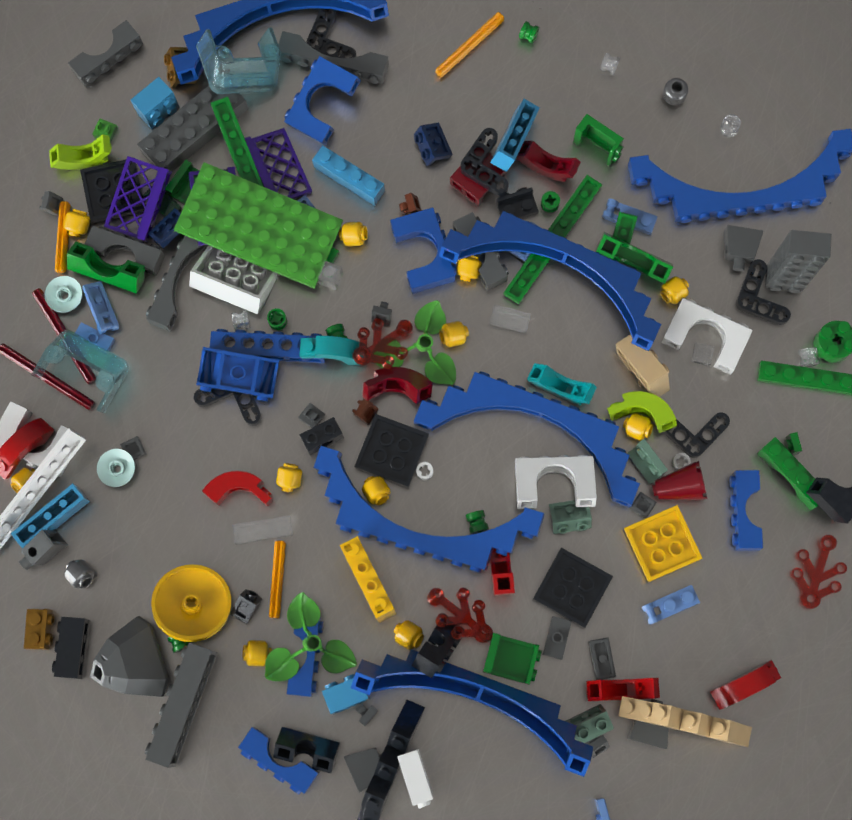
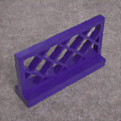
[245,128,312,200]
[104,156,172,242]

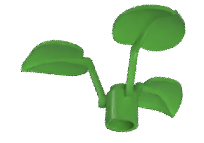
[370,300,456,385]
[265,592,357,681]

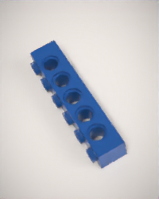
[210,329,325,363]

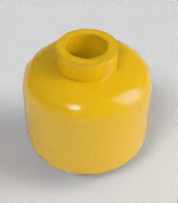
[64,209,90,237]
[339,221,368,247]
[456,255,482,282]
[660,276,689,304]
[439,321,469,348]
[623,413,653,441]
[276,463,302,492]
[10,467,35,493]
[362,476,390,505]
[394,620,424,650]
[242,640,272,666]

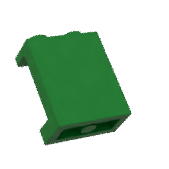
[573,114,624,166]
[165,159,200,205]
[483,633,542,685]

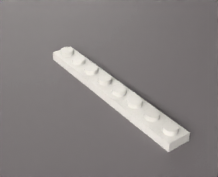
[0,428,86,549]

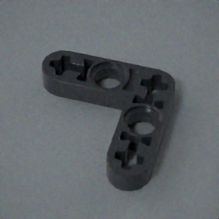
[306,9,357,58]
[460,128,509,196]
[736,259,791,325]
[194,389,262,426]
[663,412,730,458]

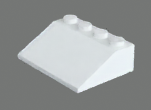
[189,245,279,314]

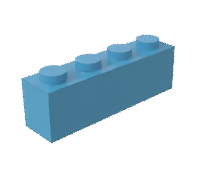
[490,99,540,172]
[312,145,385,206]
[11,483,90,549]

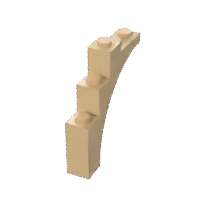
[618,696,752,747]

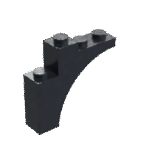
[806,477,852,524]

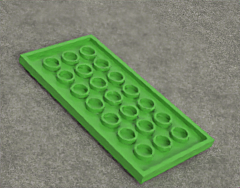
[174,162,343,289]

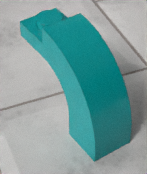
[299,336,367,365]
[527,363,597,405]

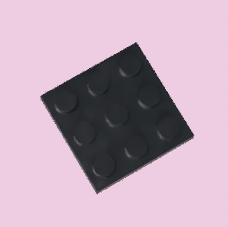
[80,159,145,223]
[354,414,429,488]
[533,547,613,629]

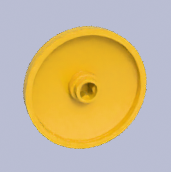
[151,564,231,642]

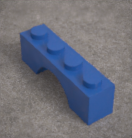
[729,470,763,551]
[287,617,324,697]
[238,727,320,795]

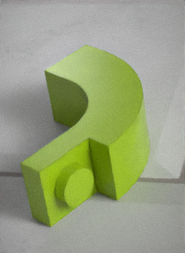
[49,134,112,170]
[607,391,677,433]

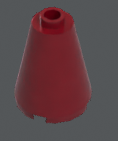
[652,461,708,500]

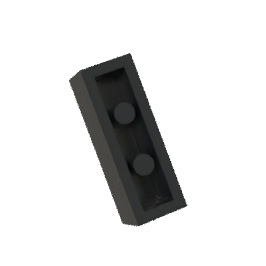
[52,617,89,679]

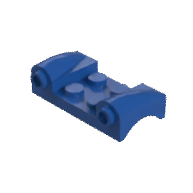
[196,347,279,402]

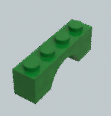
[596,232,673,284]
[67,241,145,294]
[757,437,818,511]

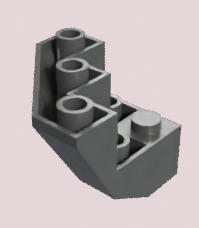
[90,616,169,697]

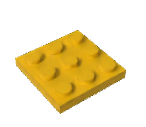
[624,505,703,582]

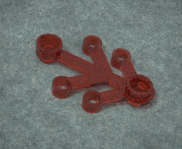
[353,318,413,369]
[790,535,847,609]
[427,588,493,643]

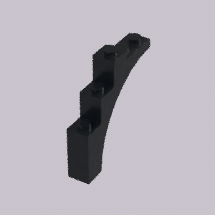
[357,700,425,820]

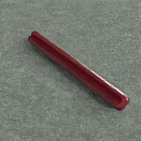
[32,288,96,384]
[0,343,94,410]

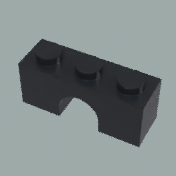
[411,617,462,678]
[273,727,340,773]

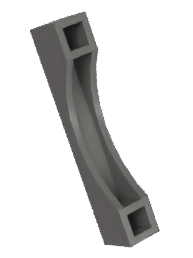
[277,31,389,84]
[146,235,208,331]

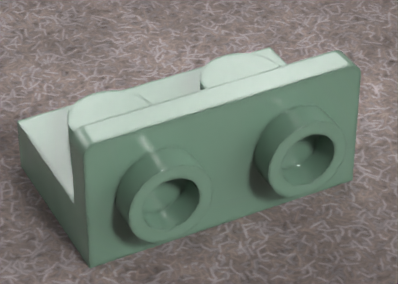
[627,439,668,484]
[549,500,592,534]
[566,704,614,743]

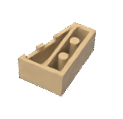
[616,334,670,397]

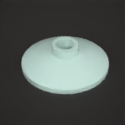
[45,276,83,313]
[97,449,135,487]

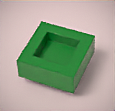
[785,432,802,455]

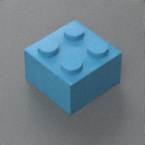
[131,77,179,130]
[322,674,370,715]

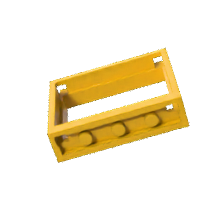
[340,536,396,623]

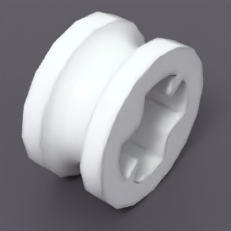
[672,453,691,470]
[416,462,433,480]

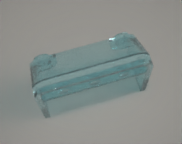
[196,27,281,94]
[31,330,129,413]

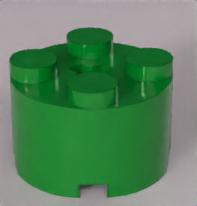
[813,321,852,363]

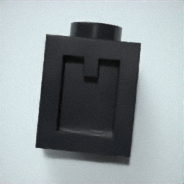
[230,589,262,624]

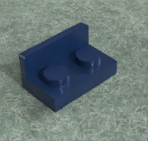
[414,122,453,166]
[148,208,181,248]

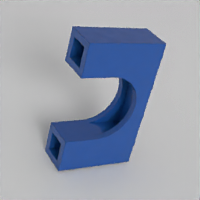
[284,56,361,145]
[390,207,457,294]

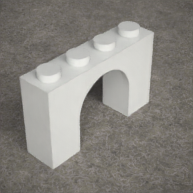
[661,298,753,375]
[0,401,70,477]
[515,455,597,509]
[397,749,434,808]

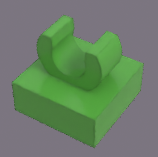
[92,118,118,143]

